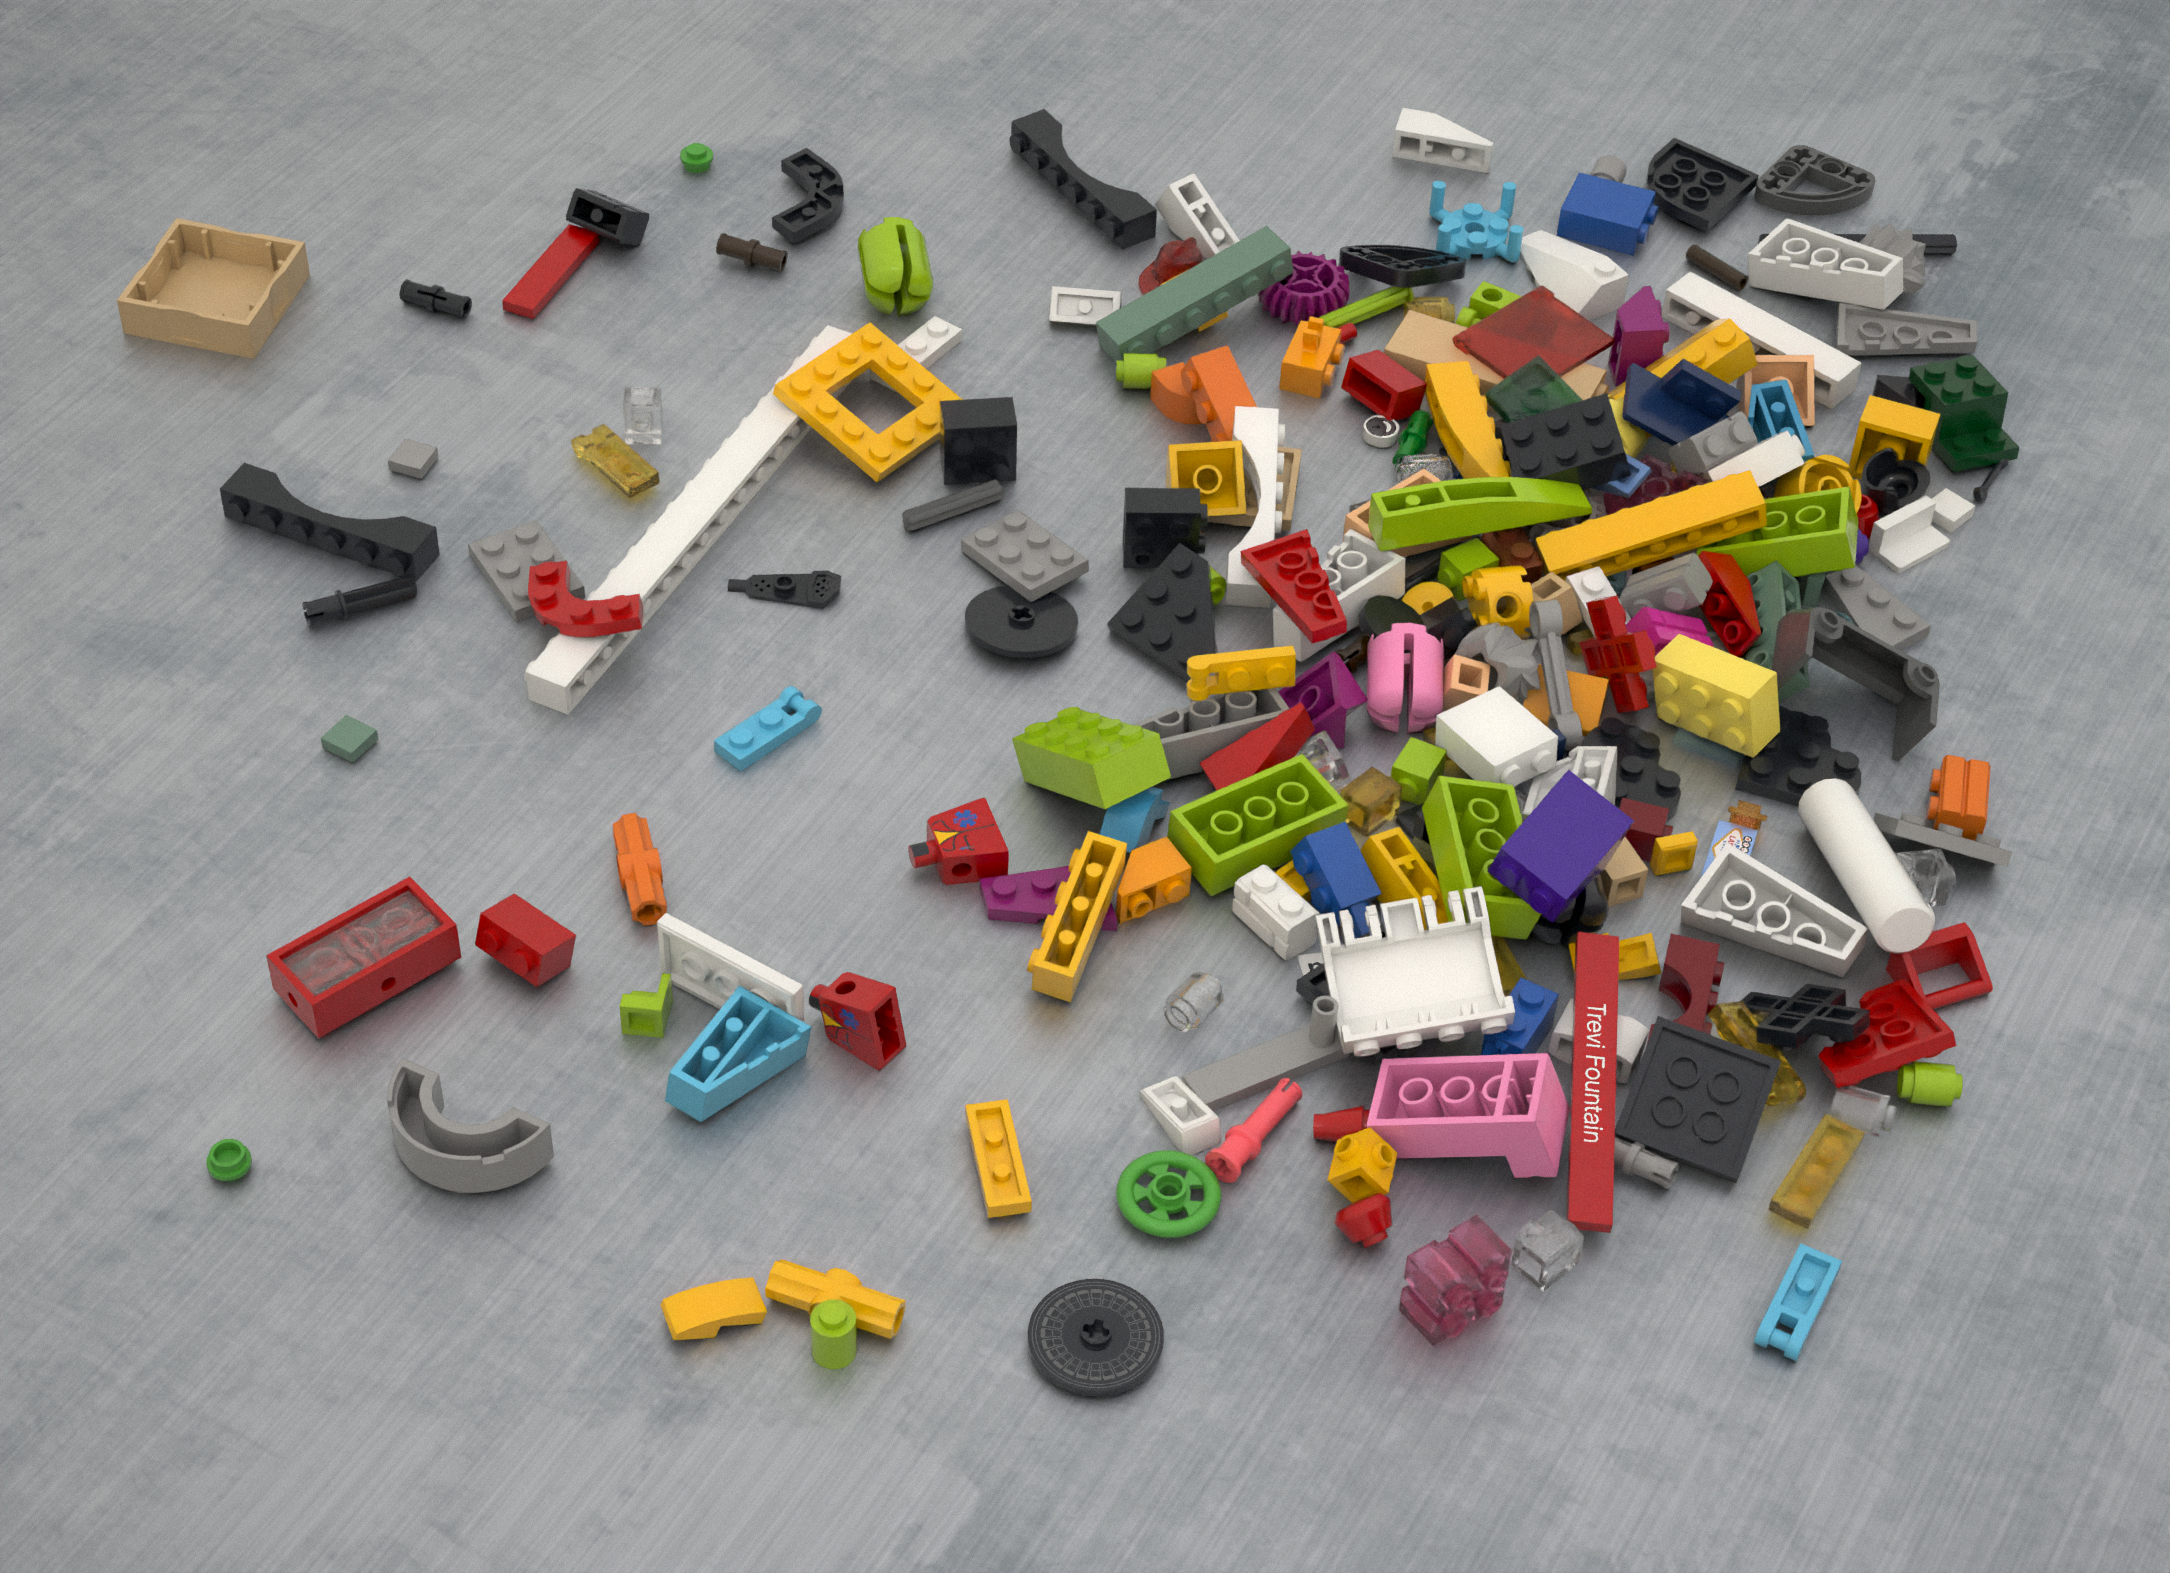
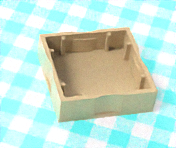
[117,218,310,359]

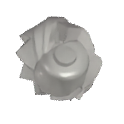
[1860,223,1926,296]
[1455,622,1540,701]

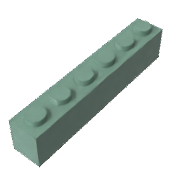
[1096,226,1293,362]

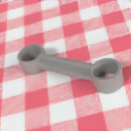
[1529,599,1582,752]

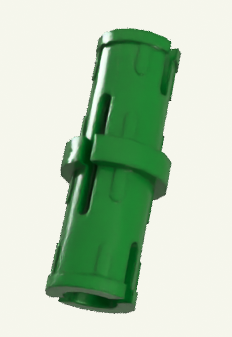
[1392,410,1433,472]

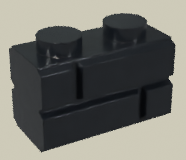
[566,188,650,246]

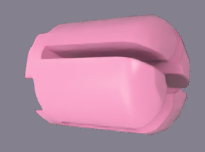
[1367,623,1444,734]

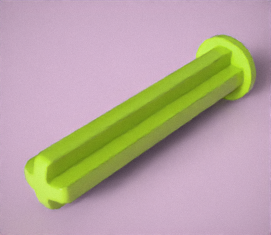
[1319,286,1414,328]

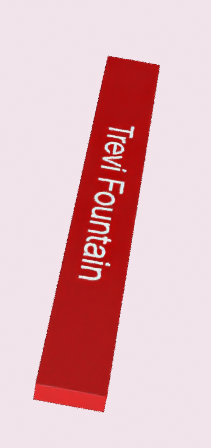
[1566,932,1619,1233]

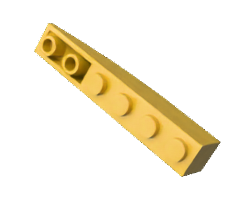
[1425,361,1511,479]

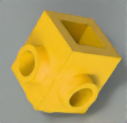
[1327,1127,1398,1203]

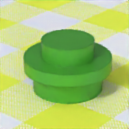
[680,143,713,173]
[206,1139,252,1181]

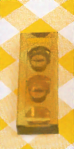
[1768,1114,1865,1229]

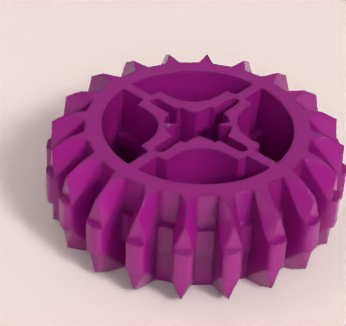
[1258,251,1350,326]

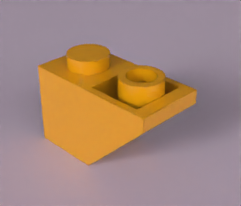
[1116,836,1192,924]

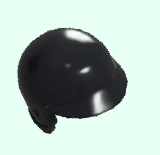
[1860,448,1930,515]

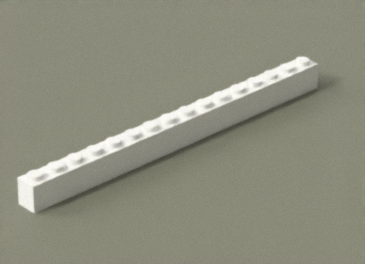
[524,325,852,715]

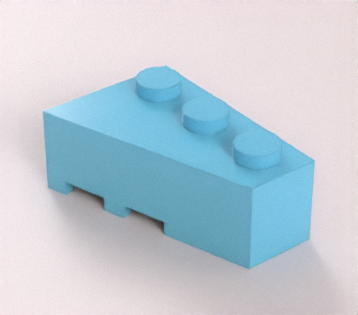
[665,986,812,1122]

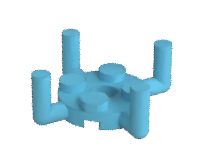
[1429,181,1524,263]

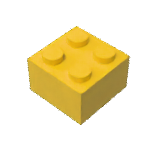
[1848,395,1941,479]

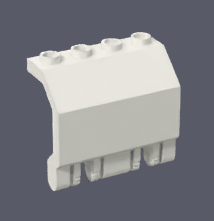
[1315,886,1515,1057]

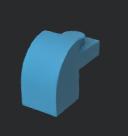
[1100,786,1170,853]

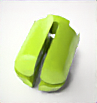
[857,217,934,316]

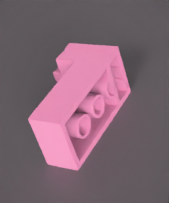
[1366,1053,1570,1178]

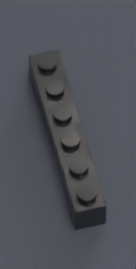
[1009,109,1157,250]
[220,463,440,582]

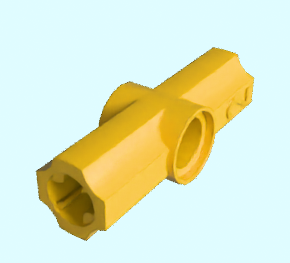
[765,1259,906,1339]

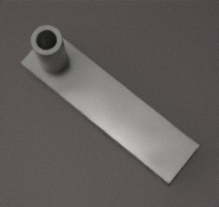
[1182,996,1350,1111]

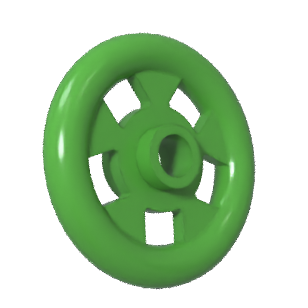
[1116,1150,1221,1238]

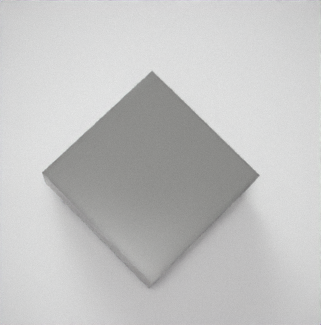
[388,439,439,479]

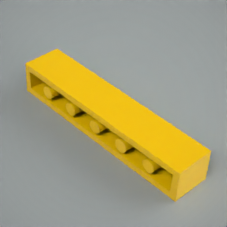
[1536,470,1767,581]

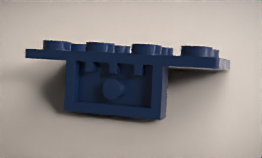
[1622,359,1741,446]

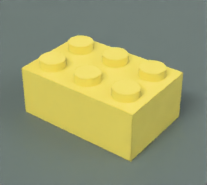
[1653,634,1780,758]

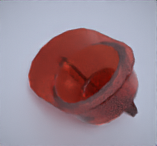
[1138,237,1203,295]

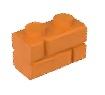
[1926,755,1991,841]

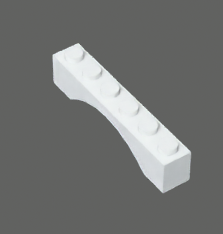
[1225,406,1285,608]

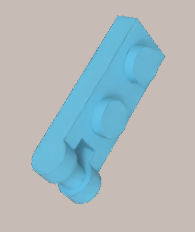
[714,686,822,772]
[1754,1243,1842,1362]

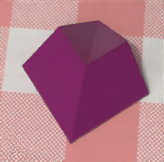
[1278,651,1368,750]

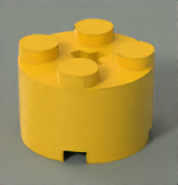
[1774,454,1861,513]

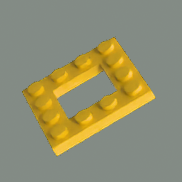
[773,322,963,483]

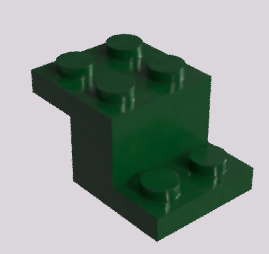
[1908,355,2019,472]

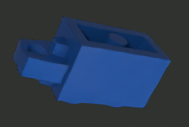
[1290,822,1382,939]
[1481,977,1559,1055]

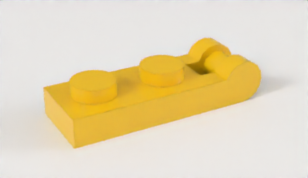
[1187,645,1296,701]

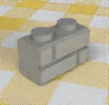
[1668,411,1758,481]
[1620,552,1713,618]

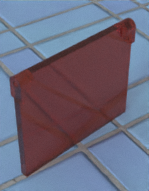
[1452,286,1615,396]

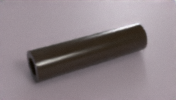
[1686,244,1748,291]

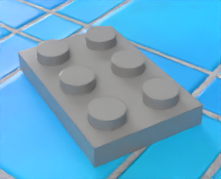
[961,510,1089,602]
[468,520,585,622]

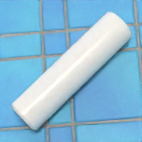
[1798,778,1935,954]

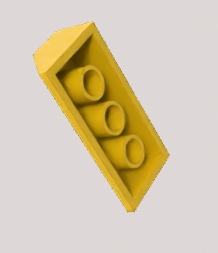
[1608,318,1758,438]

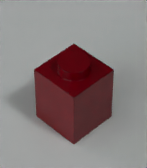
[1619,798,1673,862]

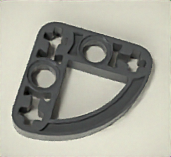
[1754,145,1876,215]

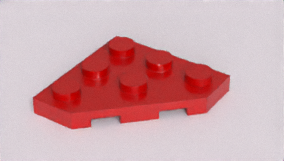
[1818,979,1957,1088]

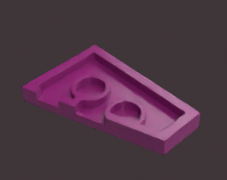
[980,866,1117,931]

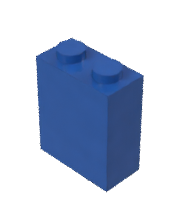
[1556,172,1659,256]

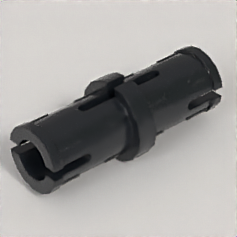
[399,279,472,319]

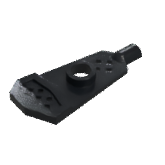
[728,570,841,609]

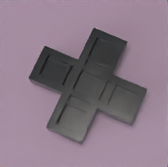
[1734,984,1870,1051]

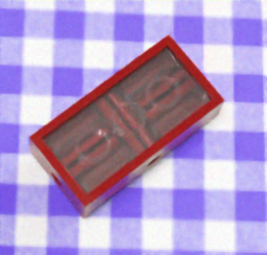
[266,876,462,1039]

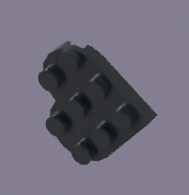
[1735,706,1861,807]
[1581,717,1681,822]

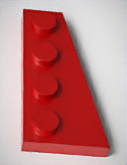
[1240,529,1347,644]

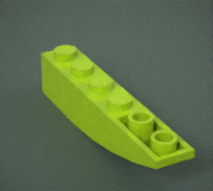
[1368,477,1592,551]

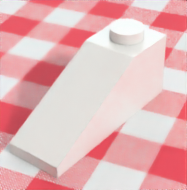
[1392,108,1493,173]
[1155,173,1240,259]

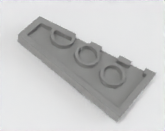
[1835,303,1977,356]

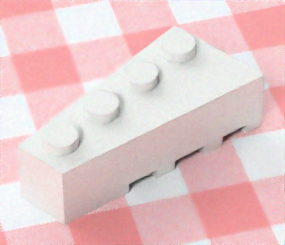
[1748,218,1903,310]
[1273,528,1405,662]
[1681,843,1868,977]

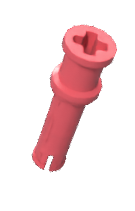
[1205,1078,1303,1183]

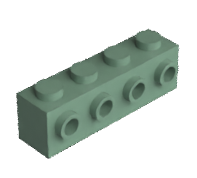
[1744,560,1810,702]

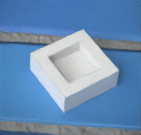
[1932,488,1975,533]

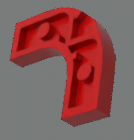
[528,560,643,637]

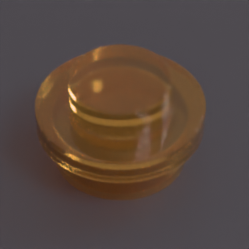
[1727,800,1768,830]

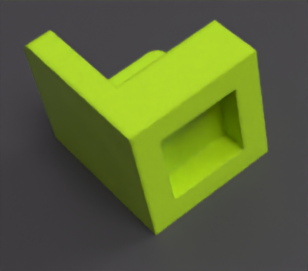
[619,973,673,1038]

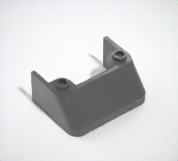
[1772,607,1940,761]

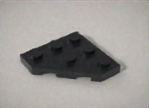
[1107,543,1218,683]

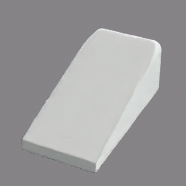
[1140,1076,1221,1155]

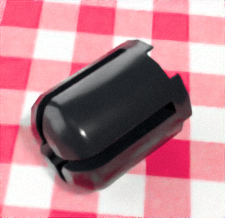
[1532,873,1609,946]

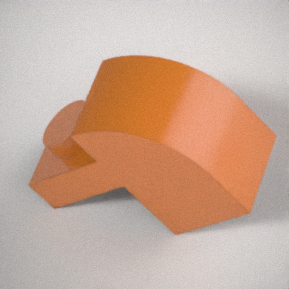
[1150,362,1202,424]

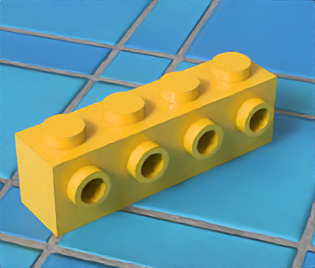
[1027,831,1127,1002]

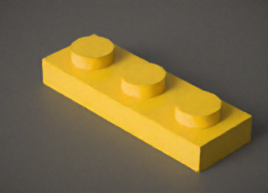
[965,1099,1032,1218]

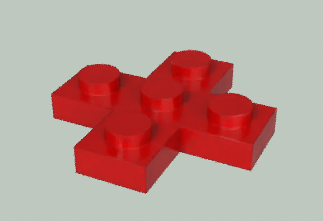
[1579,595,1657,713]

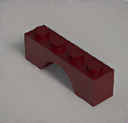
[1646,934,1725,1046]

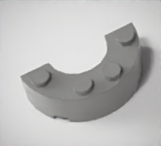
[387,1058,554,1193]

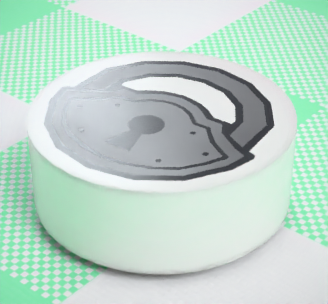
[1363,415,1399,448]

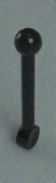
[1973,459,2009,501]

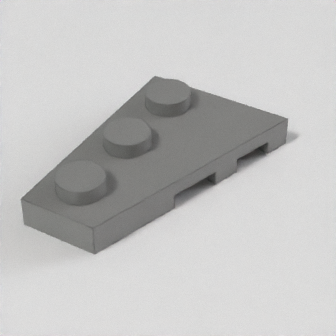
[1823,565,1931,651]
[1873,812,2012,867]

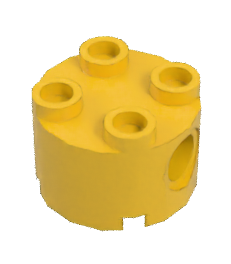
[1462,565,1533,640]

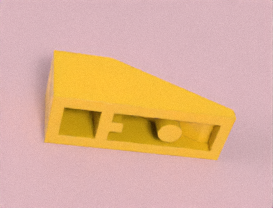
[1360,827,1448,930]

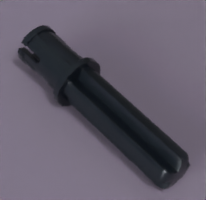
[302,576,417,626]

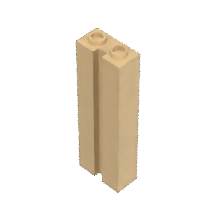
[1384,310,1609,417]

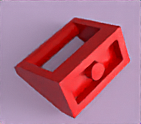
[1886,922,1993,1009]

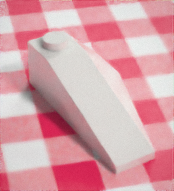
[1520,230,1629,329]

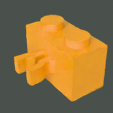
[1279,316,1345,399]

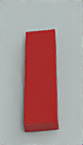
[502,224,600,319]

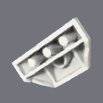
[1523,746,1617,821]

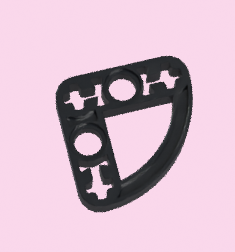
[1338,245,1466,288]

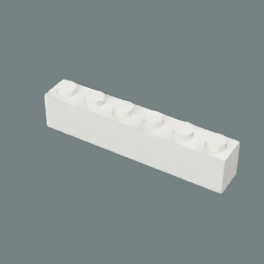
[1661,272,1862,409]

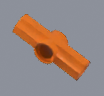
[612,813,667,926]

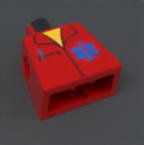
[908,797,1009,885]
[809,972,907,1071]

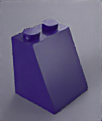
[1488,770,1634,923]

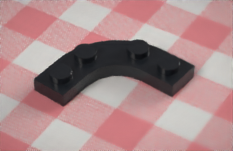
[772,148,844,244]

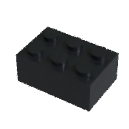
[1500,393,1631,490]

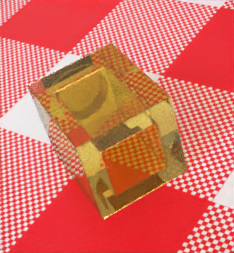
[1340,766,1402,838]

